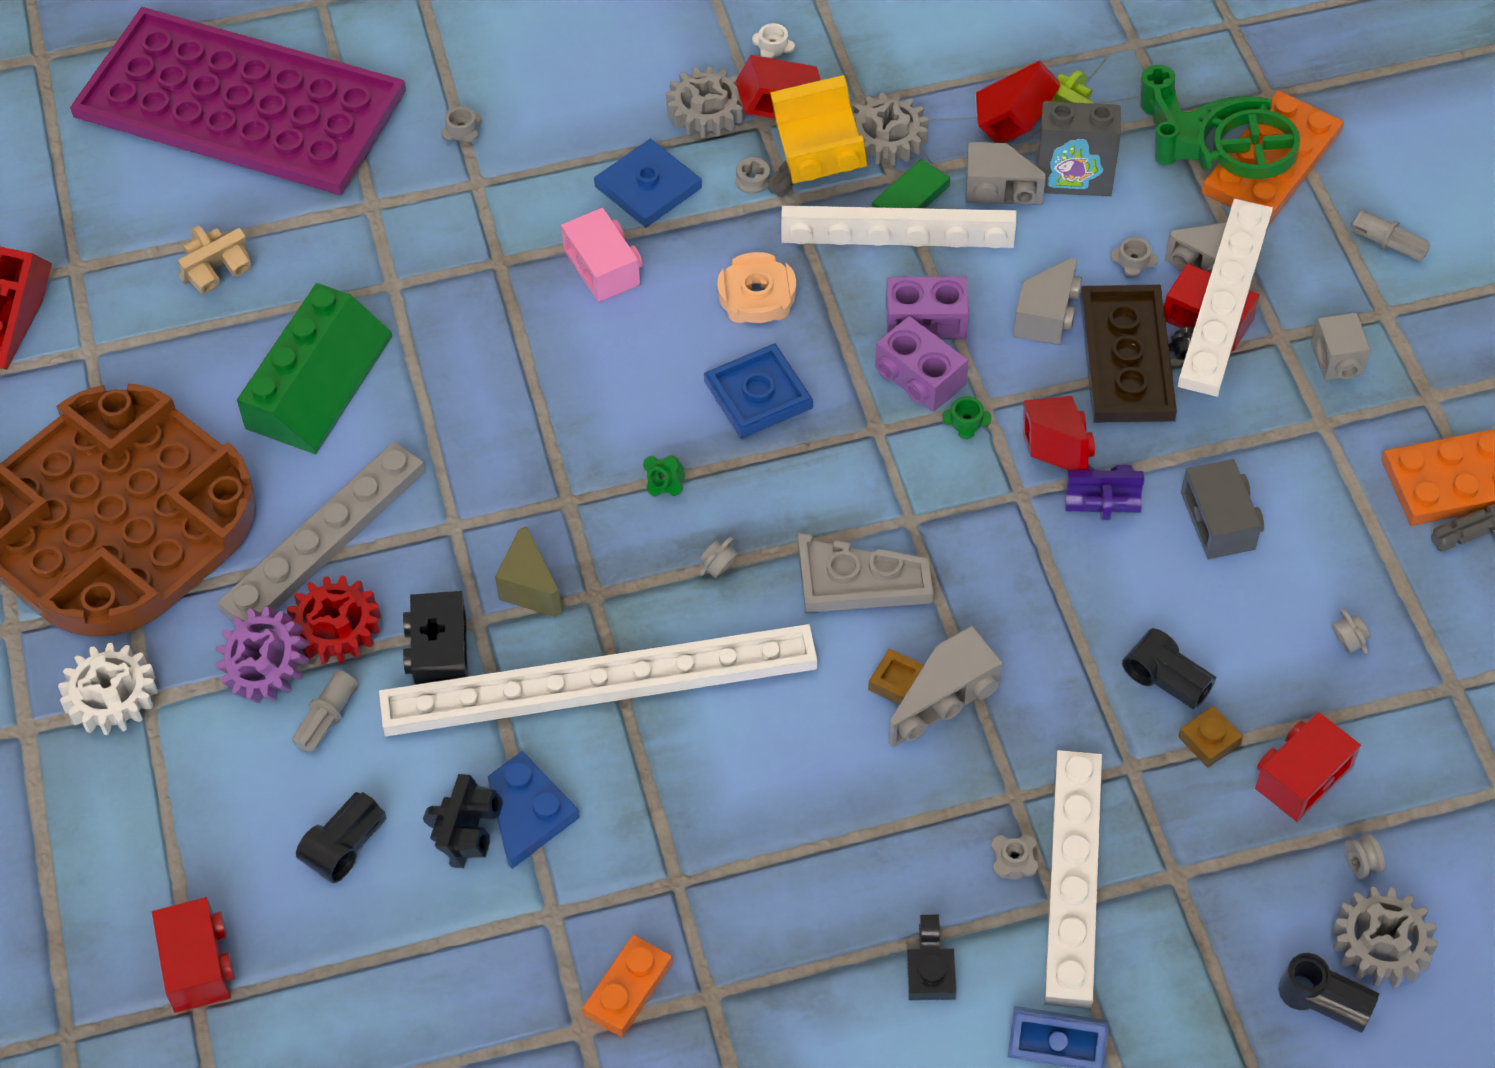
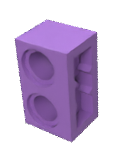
[886,276,969,339]
[875,316,969,412]

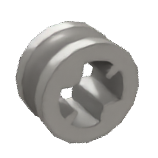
[735,157,770,194]
[1344,833,1385,879]

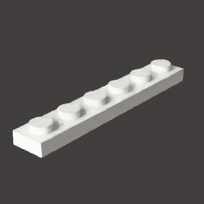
[1178,198,1273,397]
[781,206,1016,248]
[1044,750,1102,1008]

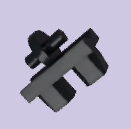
[423,774,503,868]

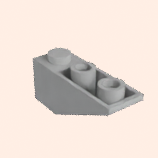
[888,626,1003,747]

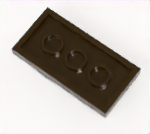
[1080,285,1177,423]

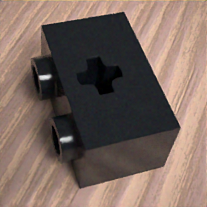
[403,591,468,685]

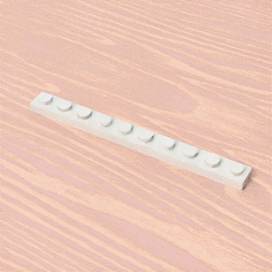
[379,624,817,737]

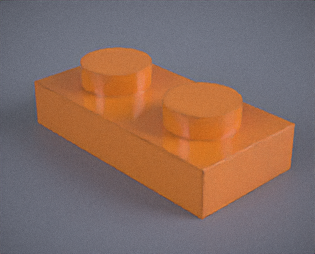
[582,934,673,1038]

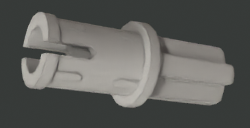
[1351,209,1430,261]
[292,671,358,752]

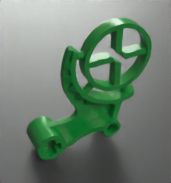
[1140,65,1300,179]

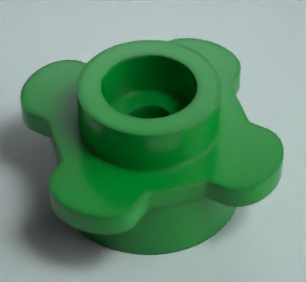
[942,396,991,439]
[643,455,685,496]

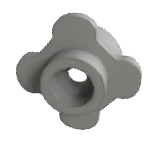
[441,106,482,142]
[1110,237,1158,277]
[699,536,739,579]
[1331,608,1370,654]
[991,834,1038,880]

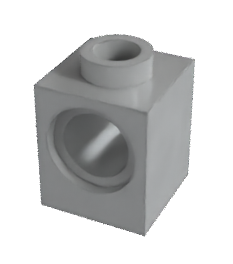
[1311,313,1371,381]

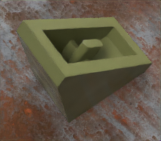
[495,526,562,617]

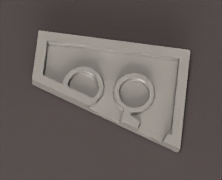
[798,533,934,613]

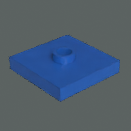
[594,138,702,228]
[704,343,813,439]

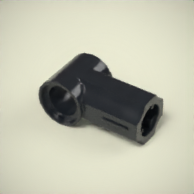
[1122,628,1216,709]
[296,792,387,883]
[1278,953,1380,1033]

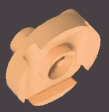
[717,252,796,323]

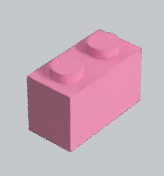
[561,207,643,303]

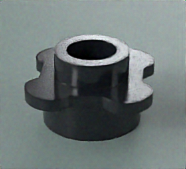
[1168,327,1195,360]

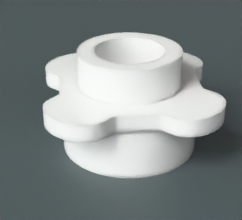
[752,23,795,59]

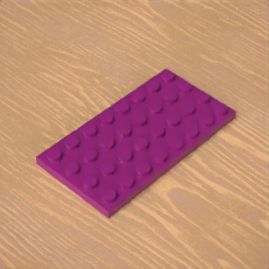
[70,7,406,195]

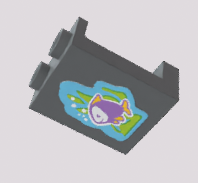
[1035,101,1121,197]

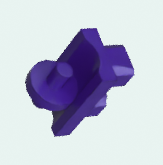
[1065,464,1144,520]

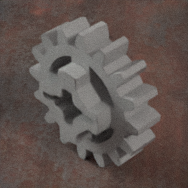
[666,66,744,138]
[853,93,929,165]
[1332,887,1438,988]

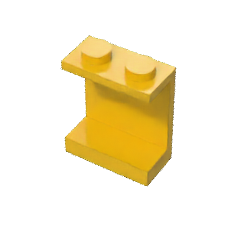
[770,75,867,184]

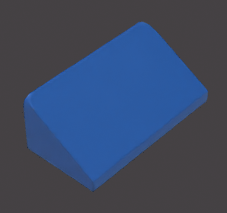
[1008,1006,1109,1068]

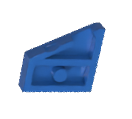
[487,751,580,869]

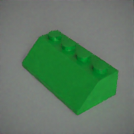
[237,283,392,455]

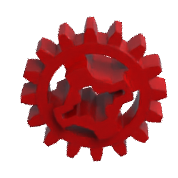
[287,576,381,665]

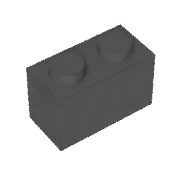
[1181,459,1264,560]

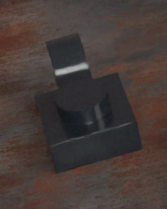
[907,914,956,1000]

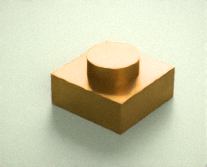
[868,648,924,705]
[1178,706,1243,768]

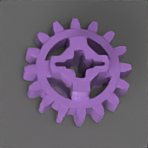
[215,606,309,703]

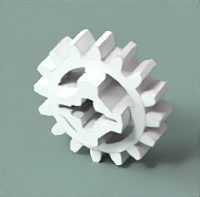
[58,643,158,735]

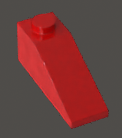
[0,246,52,370]

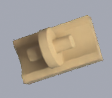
[178,225,251,295]

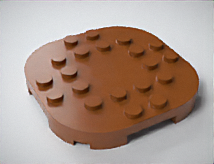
[0,384,256,636]

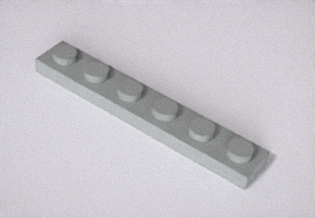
[217,442,426,622]

